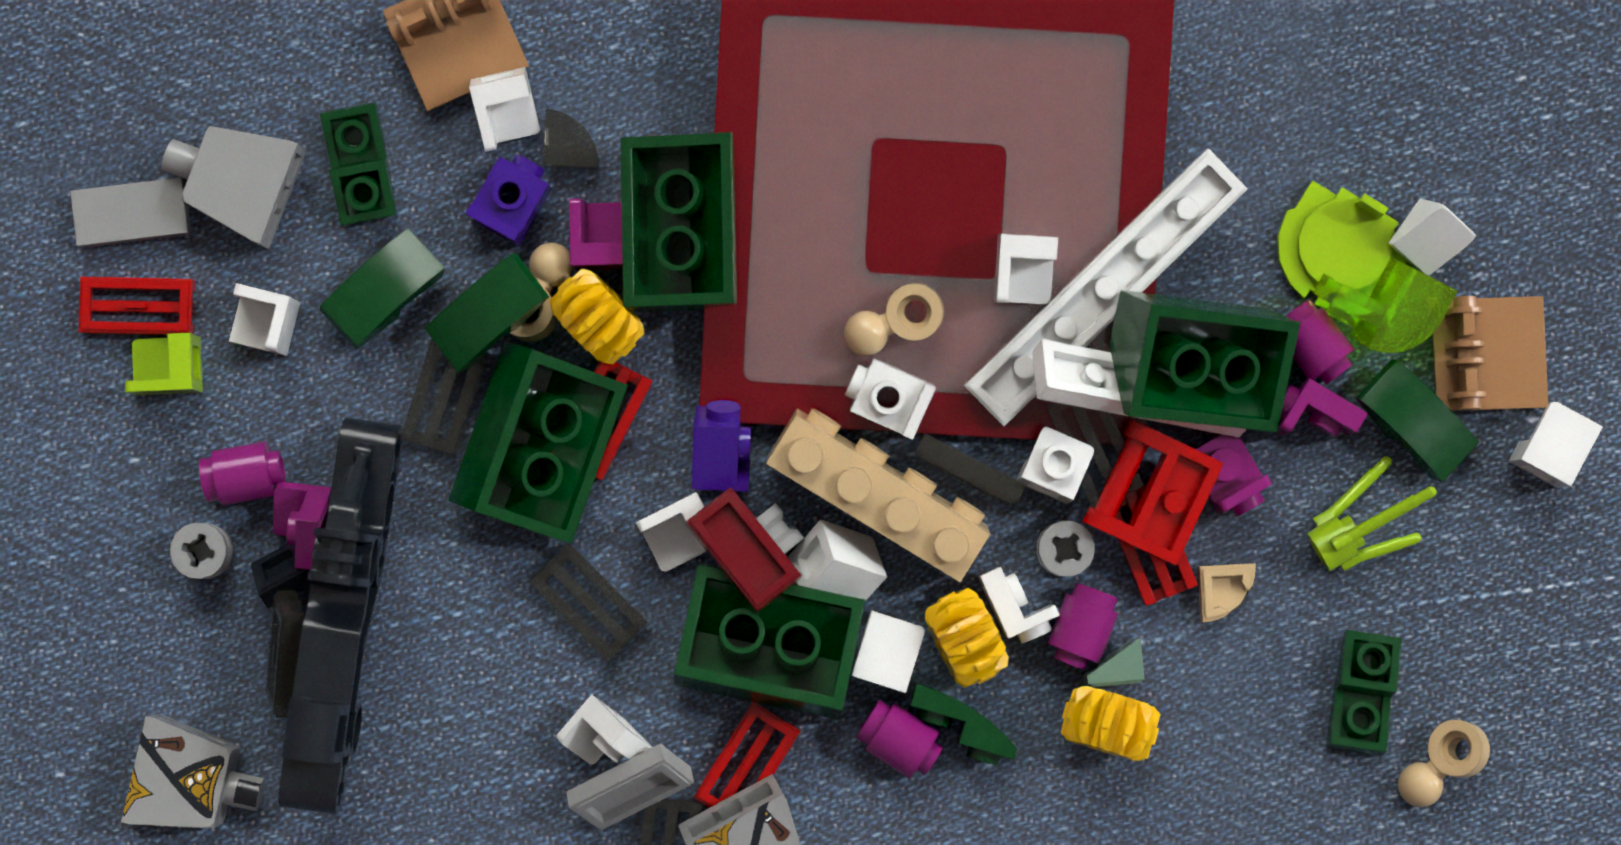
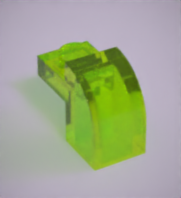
[1313,257,1457,353]

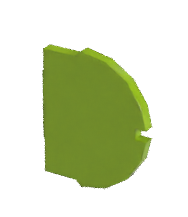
[1277,180,1407,312]

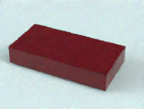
[686,487,802,613]

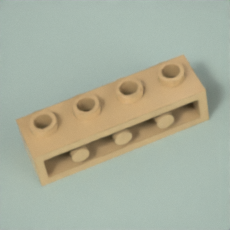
[766,408,991,582]

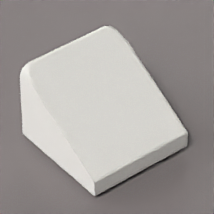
[1388,199,1476,277]

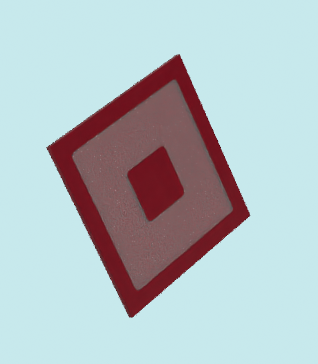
[699,0,1175,445]

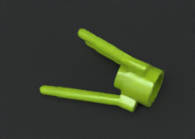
[1306,456,1437,572]

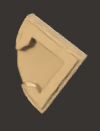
[1197,563,1256,622]

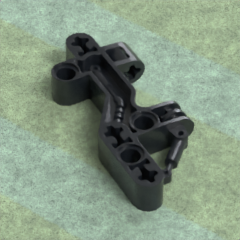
[278,417,402,815]

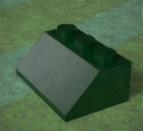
[620,132,737,313]
[1109,290,1301,432]
[448,342,628,544]
[674,564,865,720]

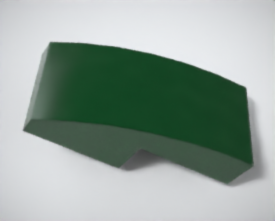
[320,101,397,225]
[320,228,445,350]
[425,253,549,372]
[1355,359,1479,482]
[1326,630,1402,756]
[909,682,1017,766]

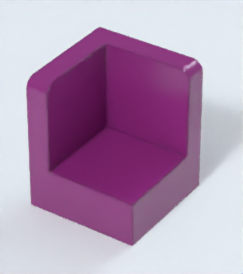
[569,198,623,271]

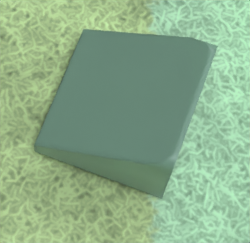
[1082,638,1145,687]

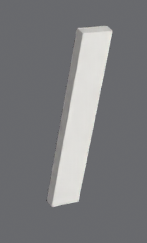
[964,148,1248,426]

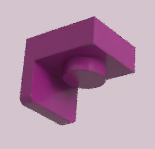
[1278,378,1368,438]
[1196,434,1272,517]
[273,482,331,570]

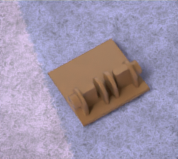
[382,0,529,112]
[1431,296,1548,411]

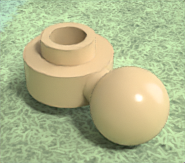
[510,242,574,342]
[844,283,944,356]
[1398,720,1490,807]

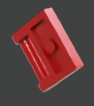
[1082,419,1224,566]

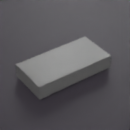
[70,177,192,248]
[566,743,694,830]

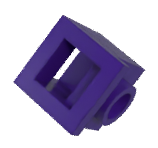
[465,154,552,247]
[692,400,751,492]

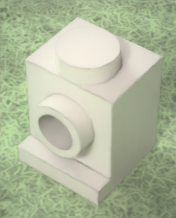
[845,358,936,440]

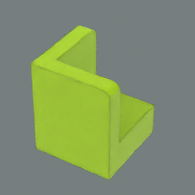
[125,333,203,396]

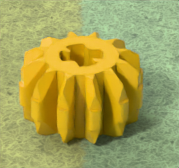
[550,269,645,365]
[925,588,1009,688]
[1061,686,1161,761]

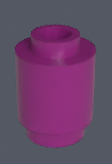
[1286,299,1355,385]
[199,441,286,506]
[1047,583,1118,670]
[855,699,943,779]

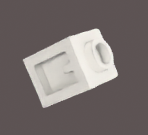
[1016,427,1094,504]
[977,567,1060,644]
[557,694,653,765]

